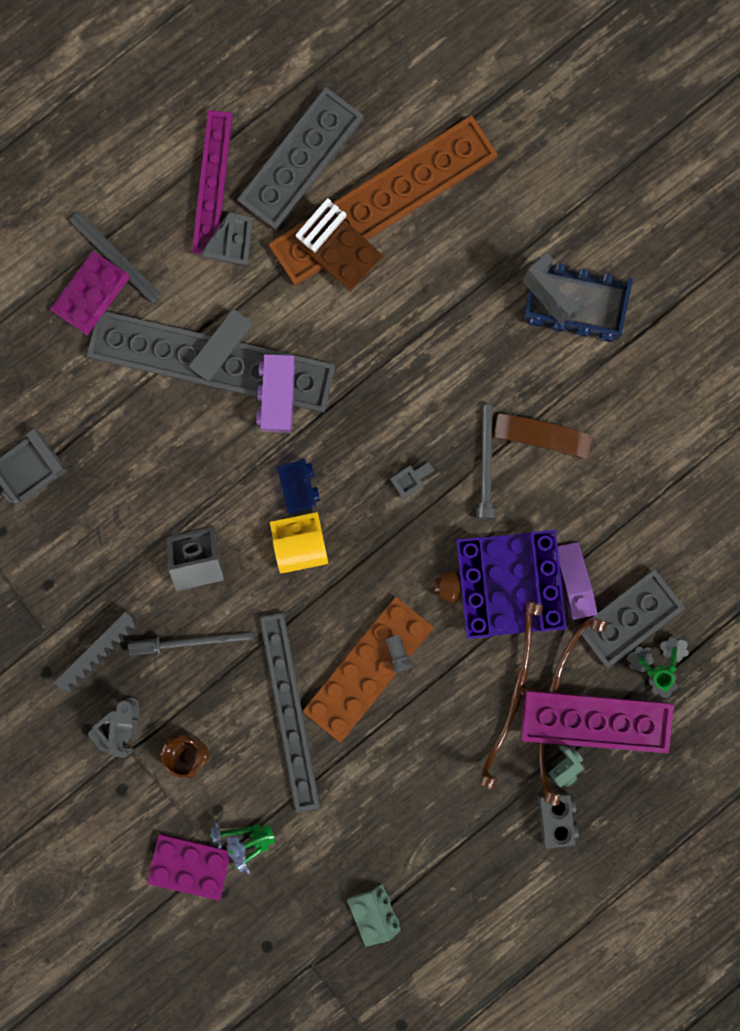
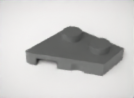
[200,212,253,267]

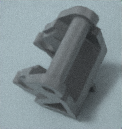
[88,698,140,757]

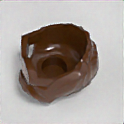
[160,735,209,778]

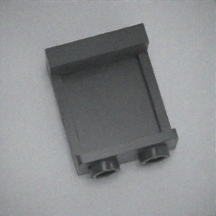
[523,253,587,325]
[0,429,68,505]

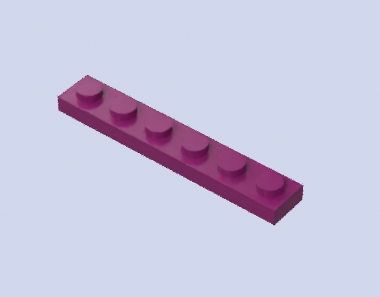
[192,110,233,256]

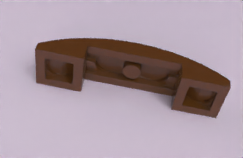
[492,414,593,460]

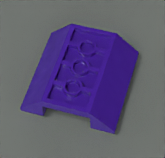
[457,530,567,639]

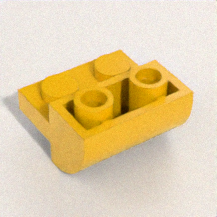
[270,512,329,574]

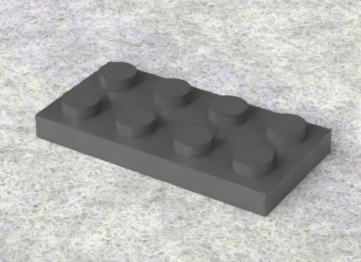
[576,569,685,669]

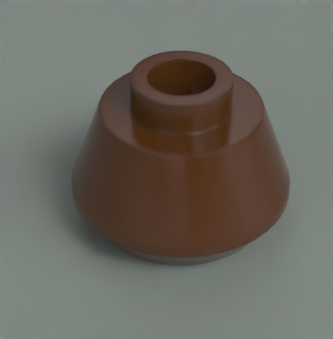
[434,570,461,604]

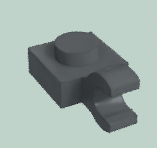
[390,462,434,499]

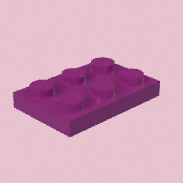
[50,251,130,335]
[147,833,230,901]

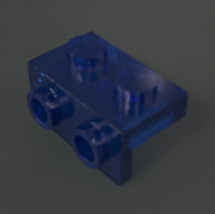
[277,458,320,514]

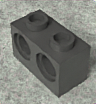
[537,791,579,849]

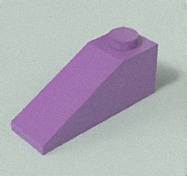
[558,542,598,619]

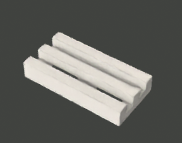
[296,198,346,253]

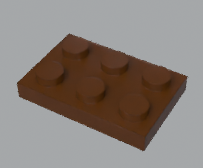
[297,208,384,293]

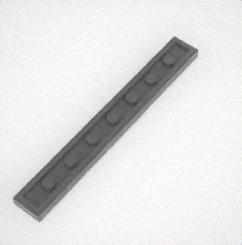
[259,612,320,812]

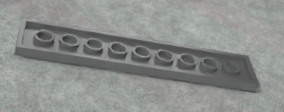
[87,311,336,413]

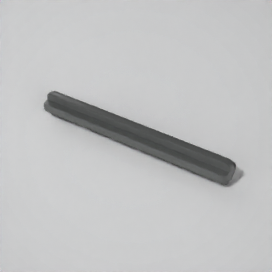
[70,212,161,304]

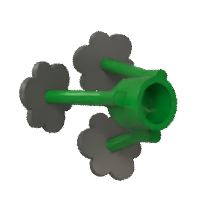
[626,636,689,698]

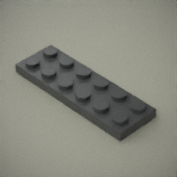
[237,87,364,231]

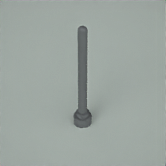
[476,402,496,519]

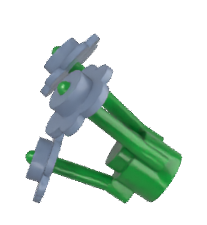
[210,821,275,875]

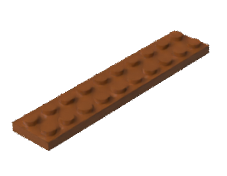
[268,115,498,286]

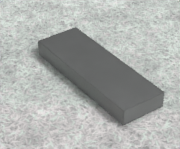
[189,309,253,383]

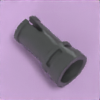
[385,635,413,673]

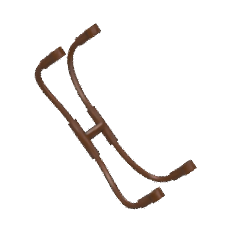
[480,601,607,805]

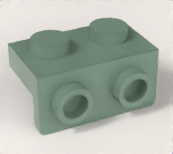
[548,744,584,788]
[347,885,401,947]

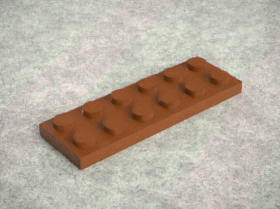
[302,597,434,743]

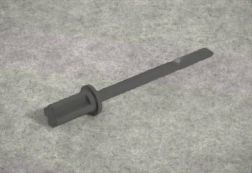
[128,632,254,656]

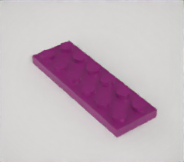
[520,690,674,753]

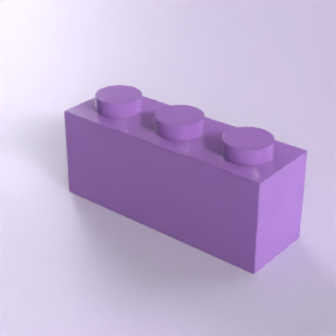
[256,355,295,433]

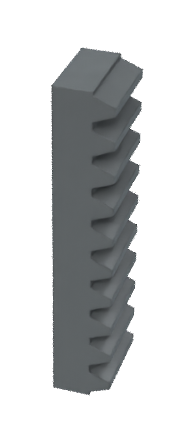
[54,612,139,692]

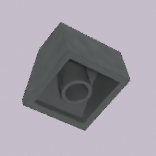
[166,527,224,591]

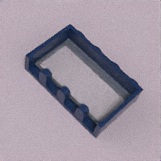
[523,258,633,342]

